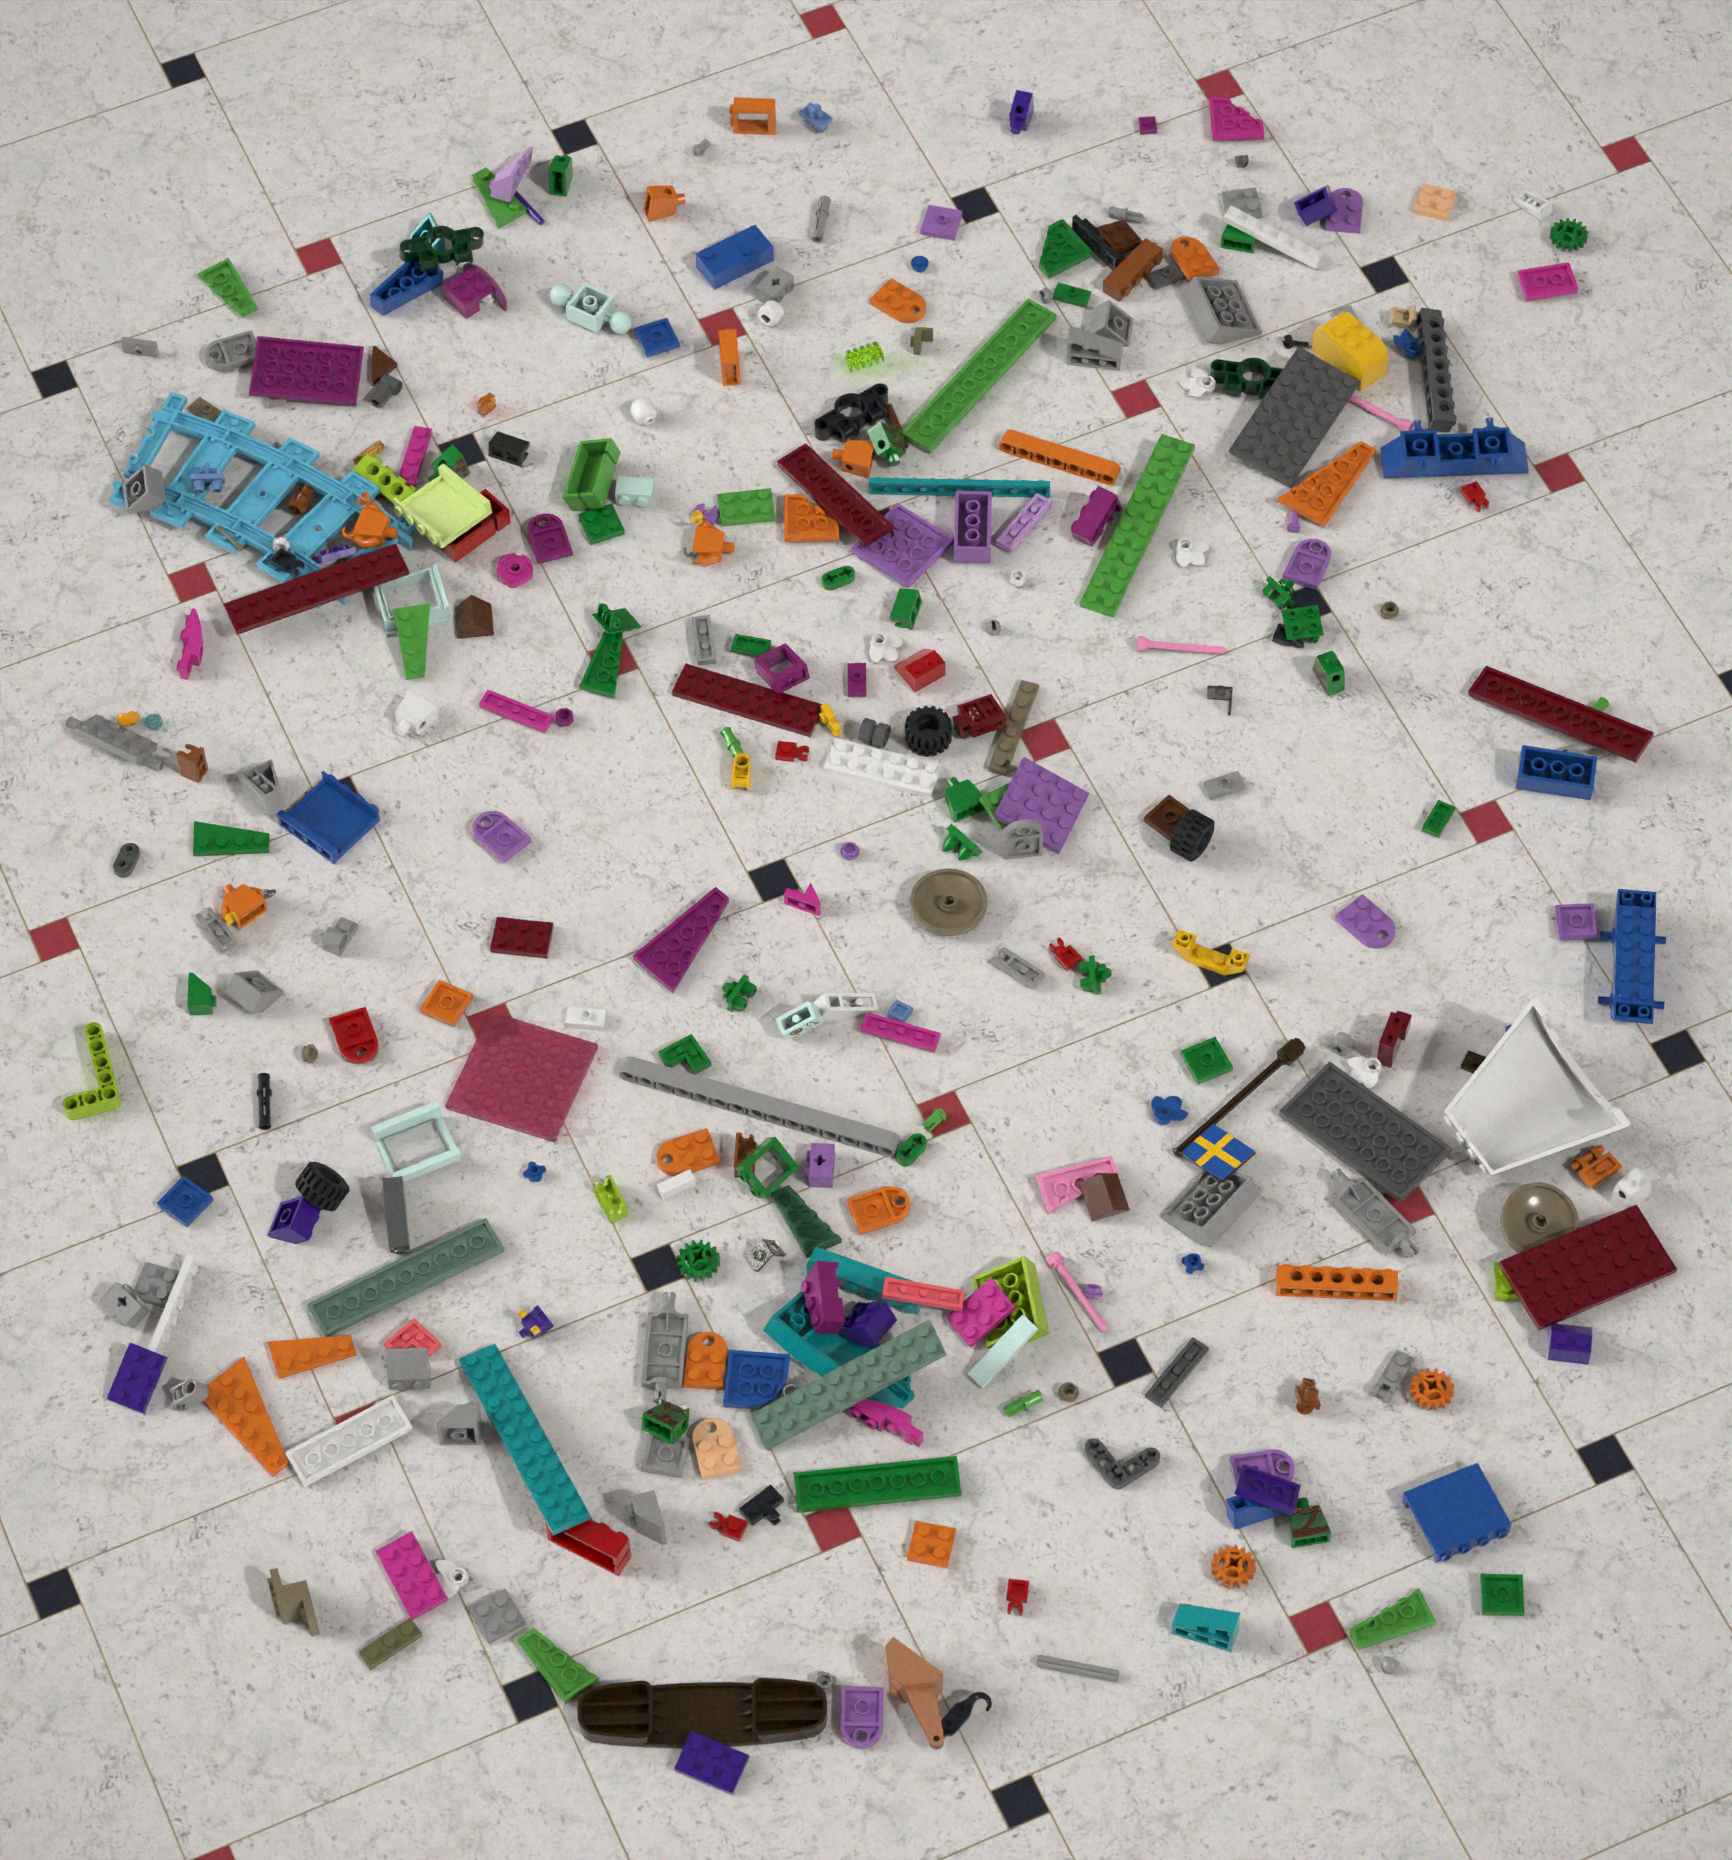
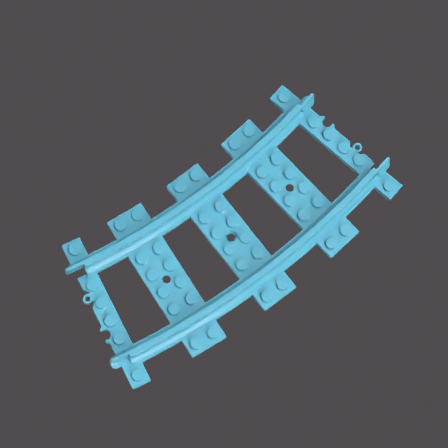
[109,392,417,609]

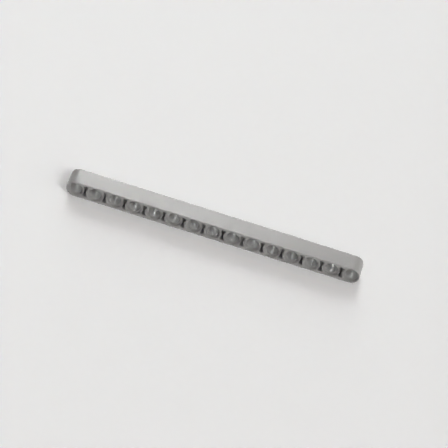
[619,1056,901,1157]

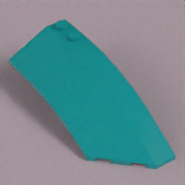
[763,1291,915,1409]

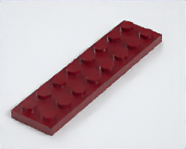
[777,443,893,548]
[672,663,823,738]

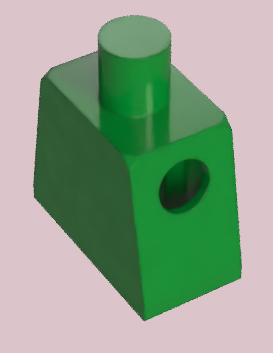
[549,155,573,197]
[1221,224,1255,254]
[945,777,985,823]

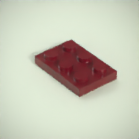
[490,917,554,959]

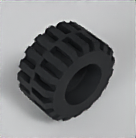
[905,705,952,757]
[1170,809,1215,862]
[295,1161,350,1211]

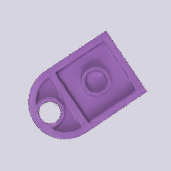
[1325,188,1363,234]
[1283,539,1331,590]
[473,811,531,864]
[1335,894,1395,949]
[1229,1449,1295,1486]
[840,1686,884,1749]

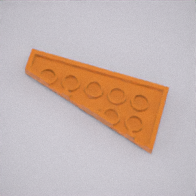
[1277,441,1377,528]

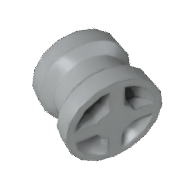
[1330,1032,1354,1056]

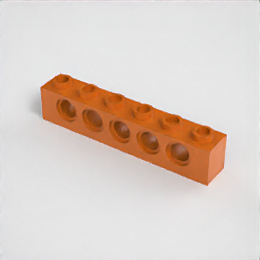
[1276,1264,1398,1301]

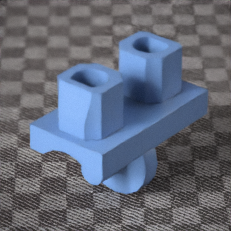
[798,102,833,133]
[190,463,225,493]

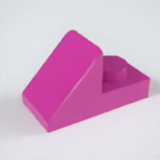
[784,883,821,916]

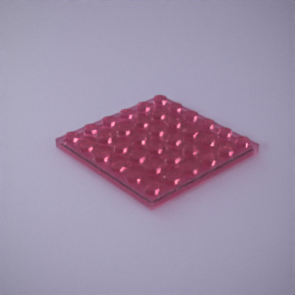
[445,1011,598,1143]

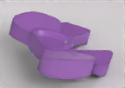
[692,503,719,525]

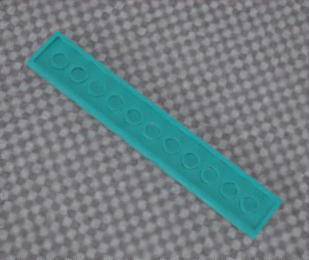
[458,1344,591,1535]

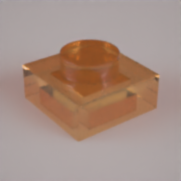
[477,392,496,417]

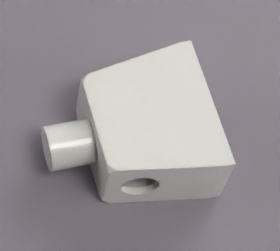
[395,691,439,736]
[1610,1168,1651,1211]

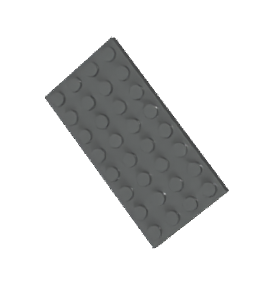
[1229,346,1360,488]
[1279,1061,1452,1203]

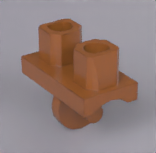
[288,484,315,514]
[1294,1378,1321,1415]

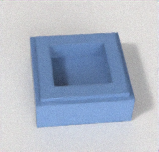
[887,1000,913,1023]

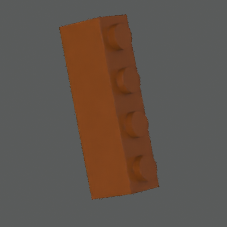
[1103,238,1163,302]

